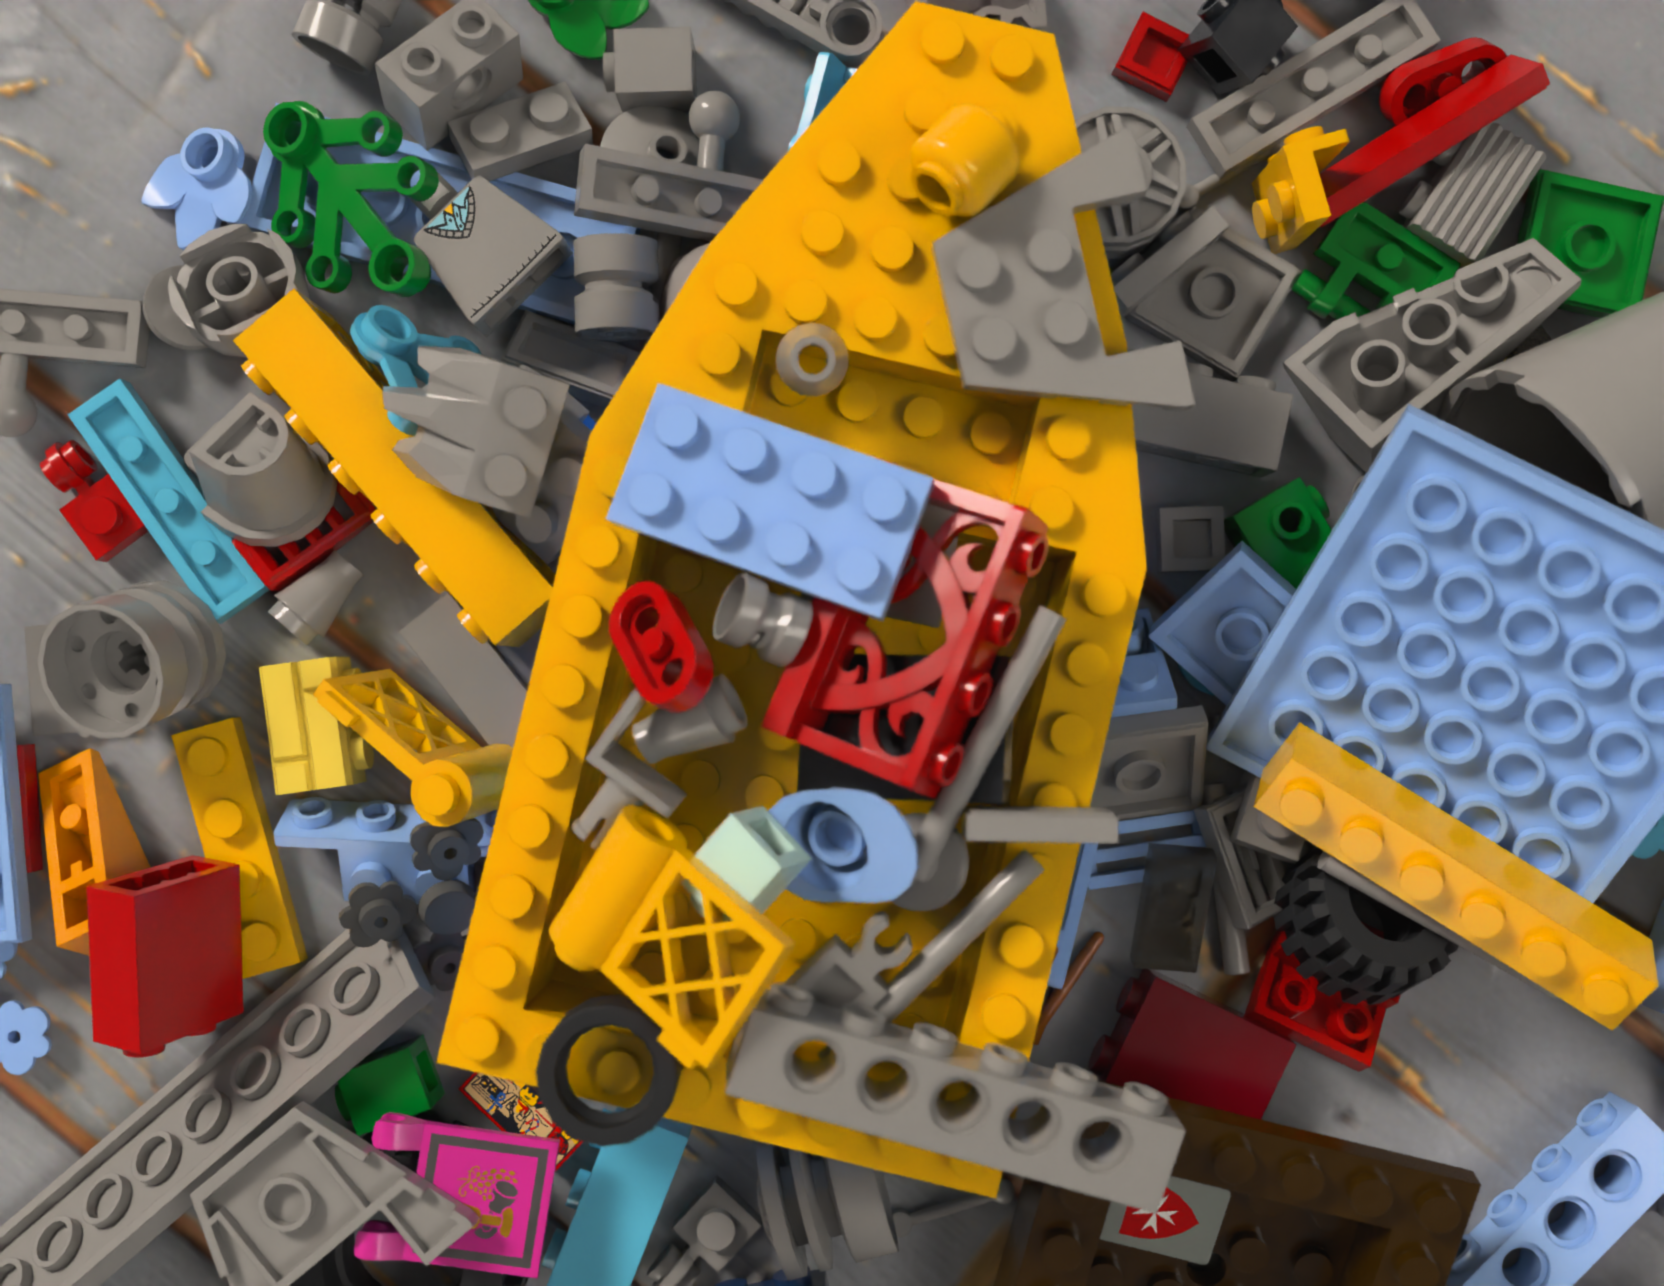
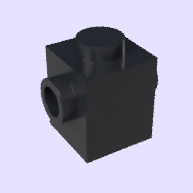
[1178,0,1298,95]

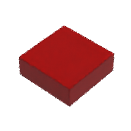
[1111,12,1189,102]

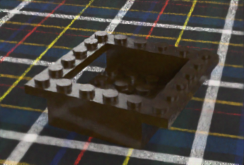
[993,1080,1481,1286]

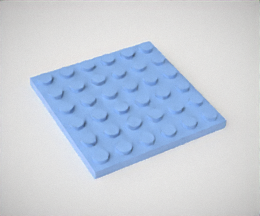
[1206,404,1664,903]

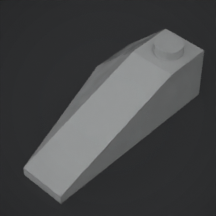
[1283,238,1582,473]

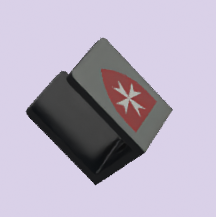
[1100,1176,1231,1265]

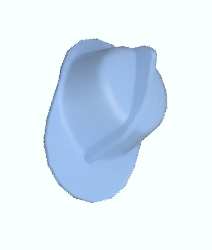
[768,787,918,903]

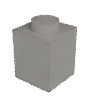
[603,26,697,113]

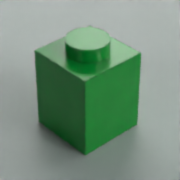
[335,1034,445,1136]

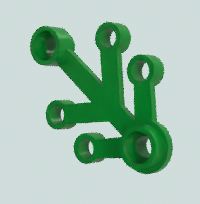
[263,101,439,297]

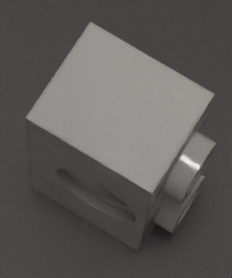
[374,0,523,151]

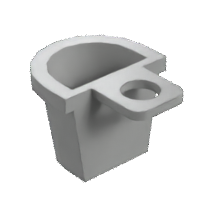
[184,392,338,547]

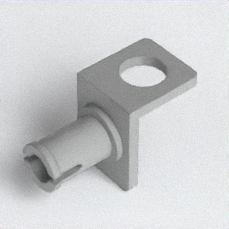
[572,689,687,850]

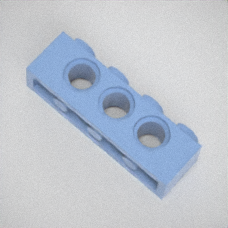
[1446,1091,1664,1286]

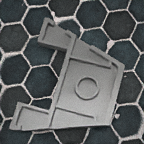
[932,127,1196,411]
[190,1101,480,1286]

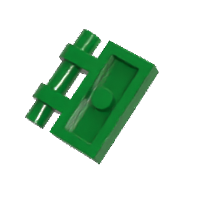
[1291,202,1461,320]

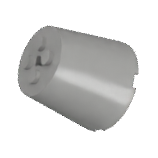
[1437,291,1664,529]

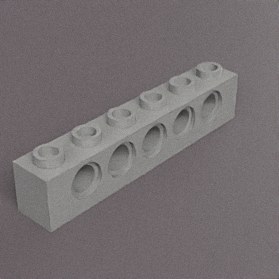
[725,983,1185,1213]

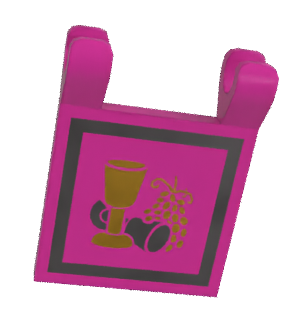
[354,1112,560,1278]

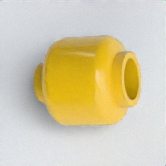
[910,103,1020,216]

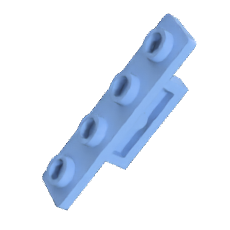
[273,797,498,904]

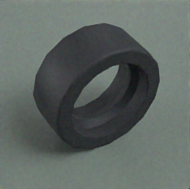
[536,994,682,1147]

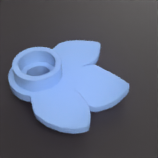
[141,127,252,251]

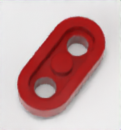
[1379,37,1507,126]
[609,581,714,713]

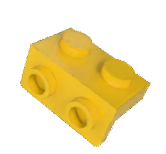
[1251,126,1350,254]

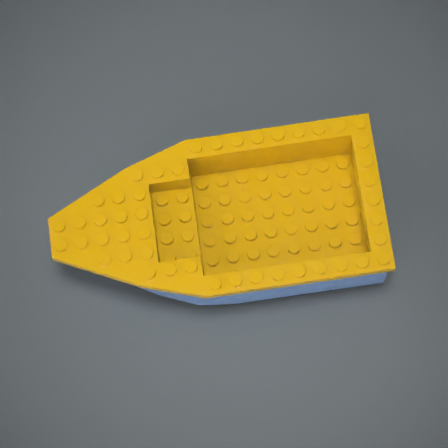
[436,1,1147,1199]

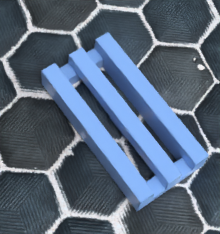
[1087,810,1215,890]

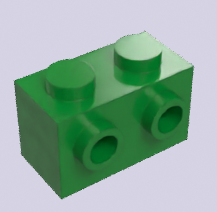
[1224,477,1332,589]

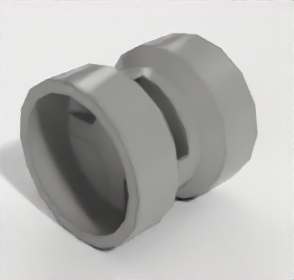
[713,572,813,667]

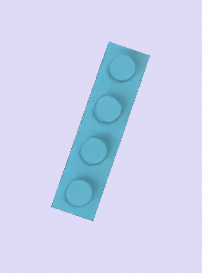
[68,378,270,624]

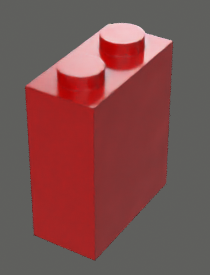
[87,855,244,1058]

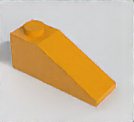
[38,748,150,956]

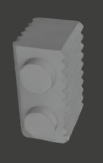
[1399,122,1547,274]

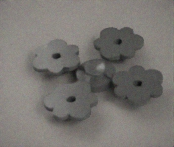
[339,818,484,991]

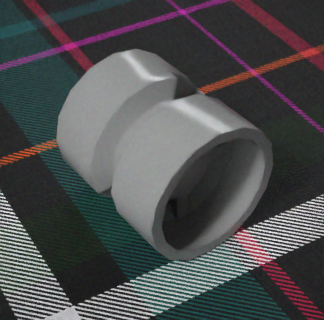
[292,0,402,76]
[574,233,659,341]

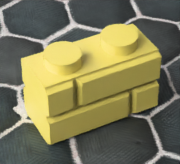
[259,656,374,795]

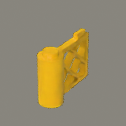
[313,669,513,827]
[549,804,796,1070]

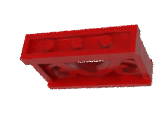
[761,457,1048,800]

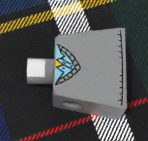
[410,172,573,338]

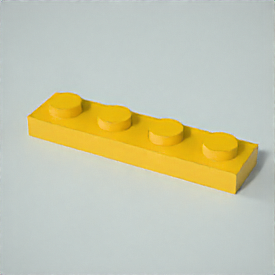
[171,717,308,979]

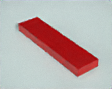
[1318,54,1550,228]

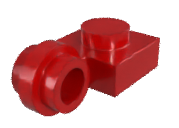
[39,440,149,562]

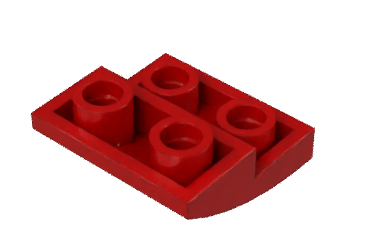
[1244,922,1401,1072]

